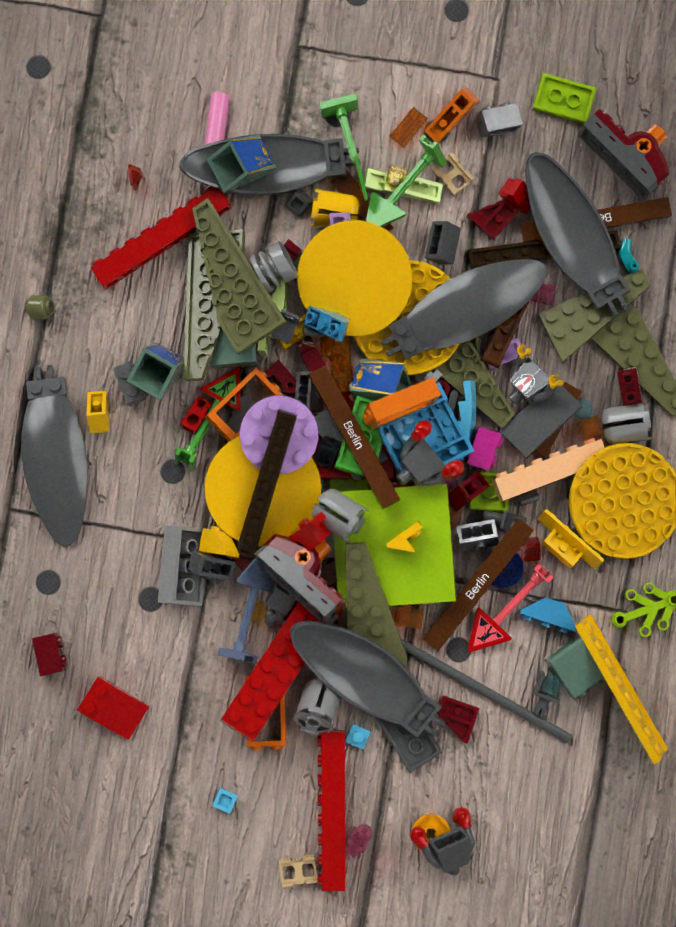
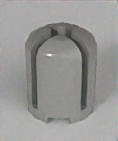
[602,402,652,445]
[312,489,369,543]
[294,678,341,735]

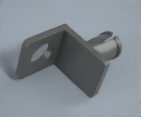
[272,309,299,344]
[483,510,527,532]
[533,670,560,717]

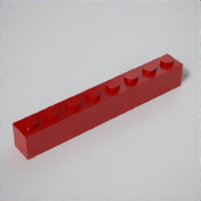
[91,187,231,290]
[318,730,346,891]

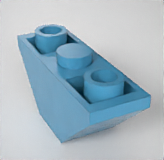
[304,306,350,342]
[518,597,577,634]

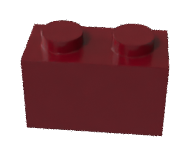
[32,633,68,676]

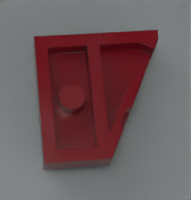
[466,199,519,241]
[437,695,480,744]

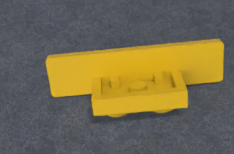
[537,509,604,569]

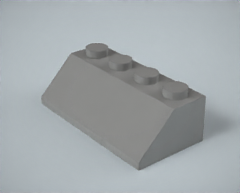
[158,525,205,606]

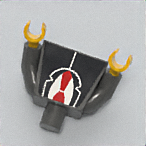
[508,344,563,405]

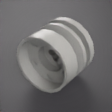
[250,241,298,292]

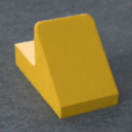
[386,521,423,552]

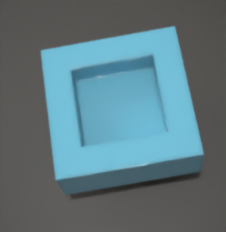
[345,724,371,750]
[212,787,238,814]

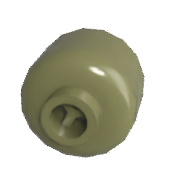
[25,295,55,320]

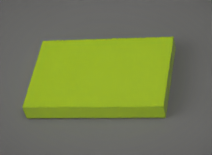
[532,73,597,124]

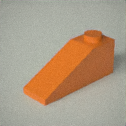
[424,88,480,143]

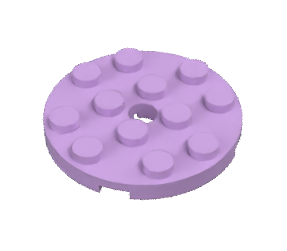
[240,395,318,474]

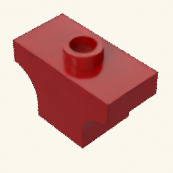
[499,178,530,215]
[288,511,330,551]

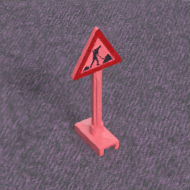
[467,561,554,652]

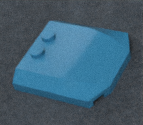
[378,382,474,472]

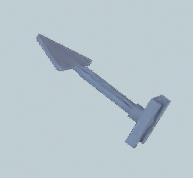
[218,558,273,664]

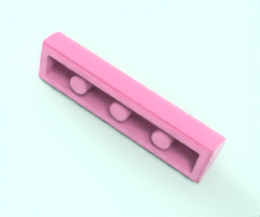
[205,92,230,145]

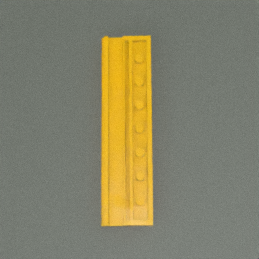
[575,615,668,764]

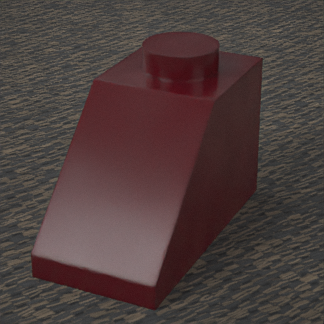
[448,471,490,511]

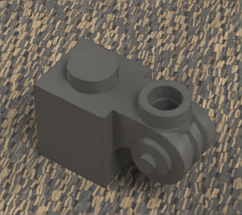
[265,583,297,628]

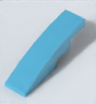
[457,380,477,460]

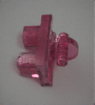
[345,824,372,858]

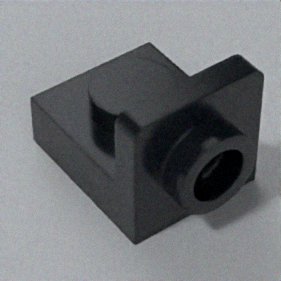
[314,436,342,470]

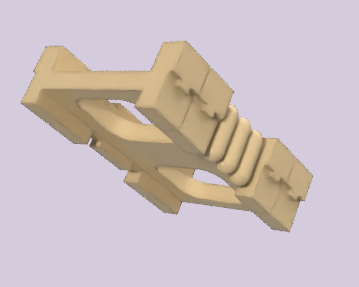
[431,152,474,196]
[279,854,318,887]

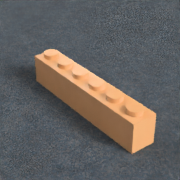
[492,438,604,502]

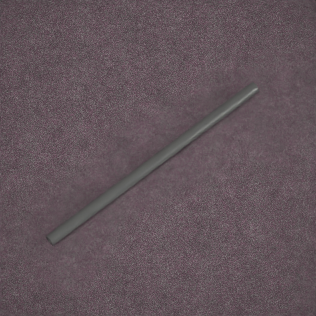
[401,638,572,743]

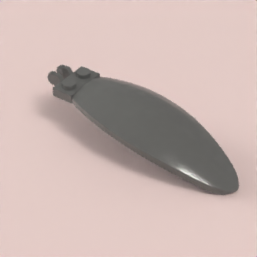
[179,134,360,196]
[525,152,631,317]
[381,259,548,359]
[21,364,88,546]
[290,621,447,738]

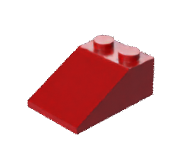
[77,676,150,740]

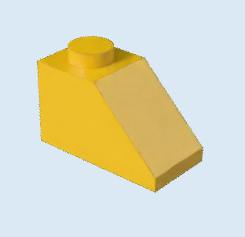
[86,390,110,434]
[199,526,239,558]

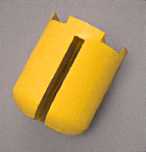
[310,189,359,229]

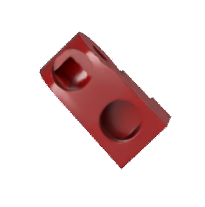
[180,396,212,435]

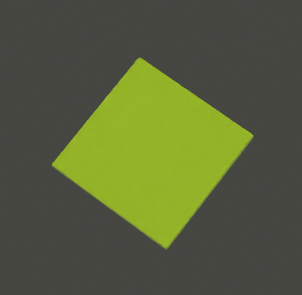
[331,484,456,609]

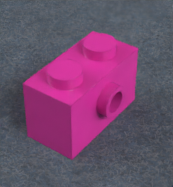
[466,426,503,471]

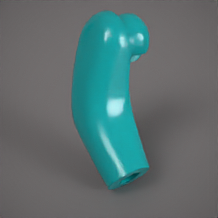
[618,238,639,273]

